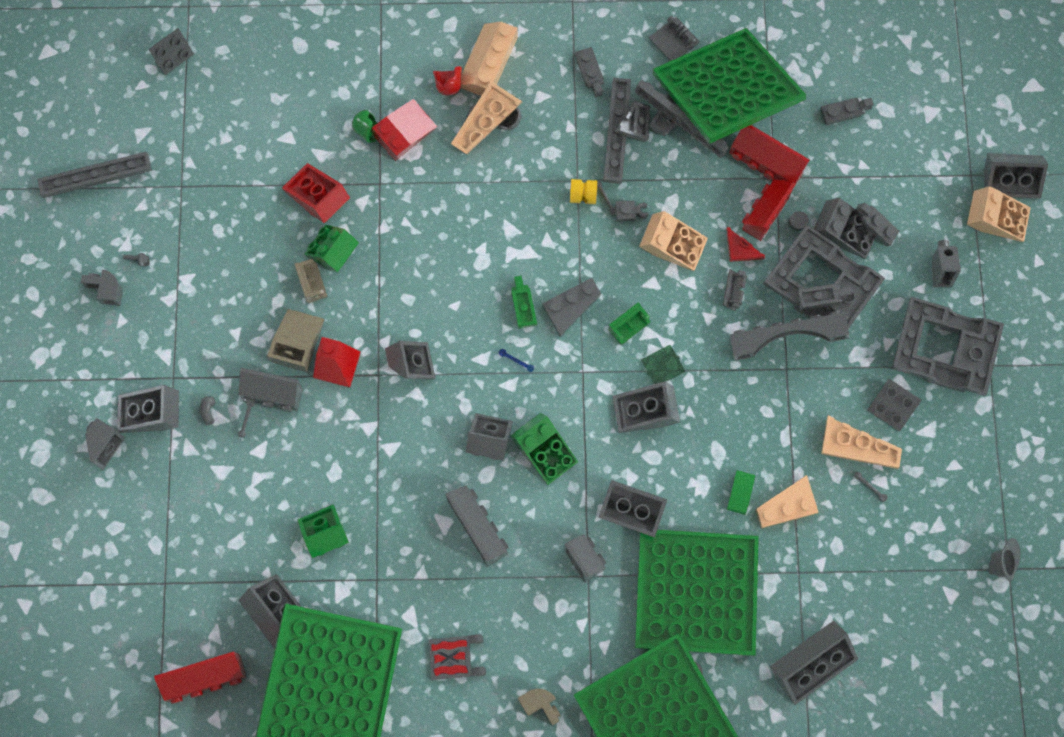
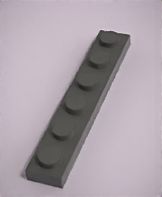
[603,78,631,184]
[635,79,729,159]
[37,151,152,198]

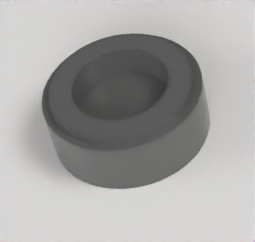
[789,211,809,231]

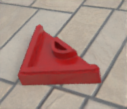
[726,227,765,262]

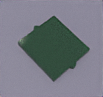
[641,345,685,384]

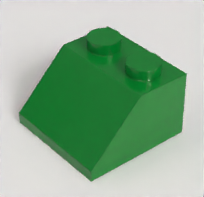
[297,504,349,558]

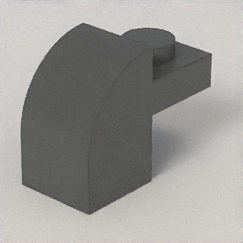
[81,270,123,306]

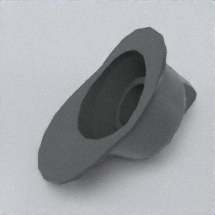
[988,538,1021,582]

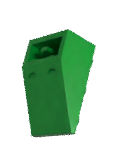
[510,413,578,485]

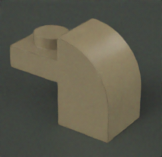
[518,689,561,726]

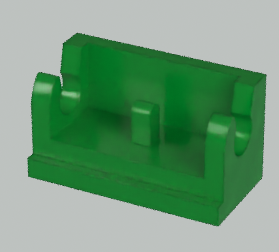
[608,302,651,345]

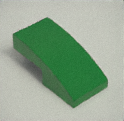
[727,470,755,515]

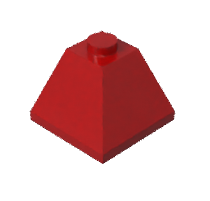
[313,337,361,388]

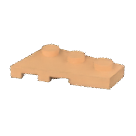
[756,475,818,529]

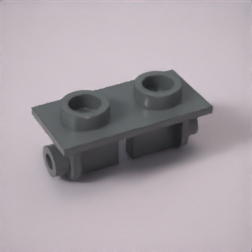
[723,269,747,311]

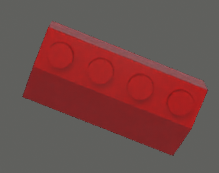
[729,125,810,186]
[154,651,247,704]

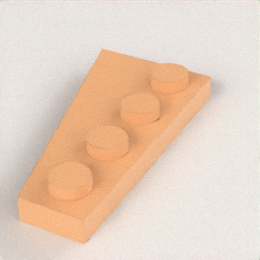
[451,81,522,154]
[821,415,902,469]

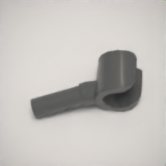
[123,253,150,266]

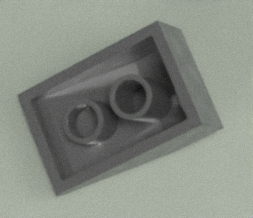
[613,381,680,433]
[117,385,179,433]

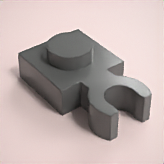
[615,201,648,221]

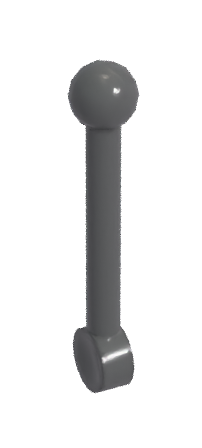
[597,181,616,215]
[238,399,255,438]
[854,472,888,502]

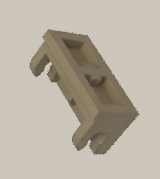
[295,259,328,303]

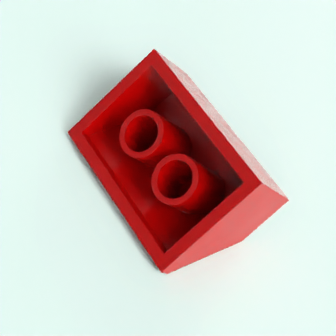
[742,179,796,241]

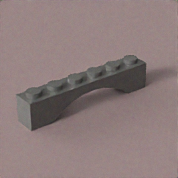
[730,311,849,361]

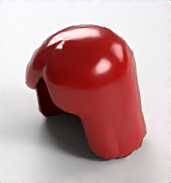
[433,66,462,96]

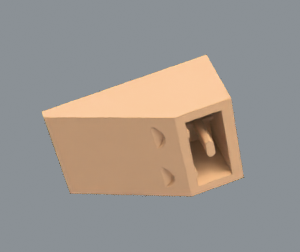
[967,186,1031,242]
[639,211,708,271]

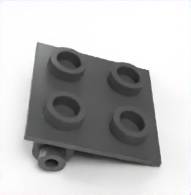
[649,16,700,61]
[148,28,194,75]
[867,379,922,431]

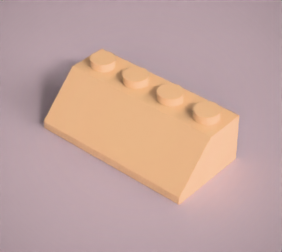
[461,22,518,96]

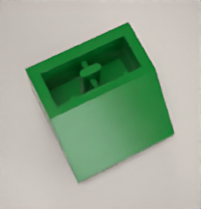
[304,224,359,273]

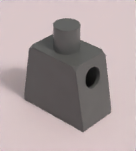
[932,240,961,288]

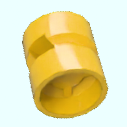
[570,179,597,204]

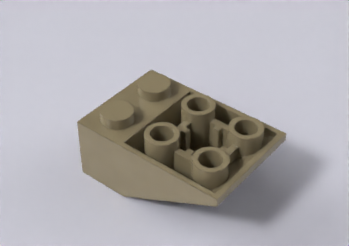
[267,309,325,372]

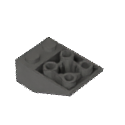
[814,198,876,259]

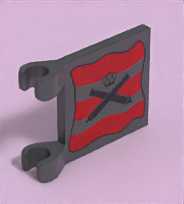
[429,634,486,680]

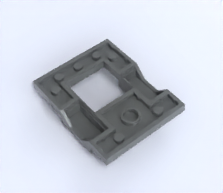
[763,225,885,329]
[891,297,1004,396]

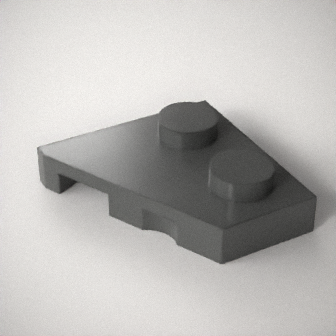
[616,101,650,142]

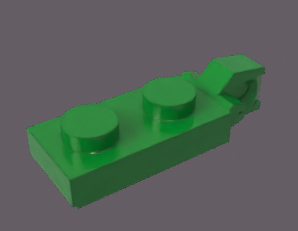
[511,275,537,329]

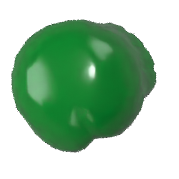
[352,110,377,143]

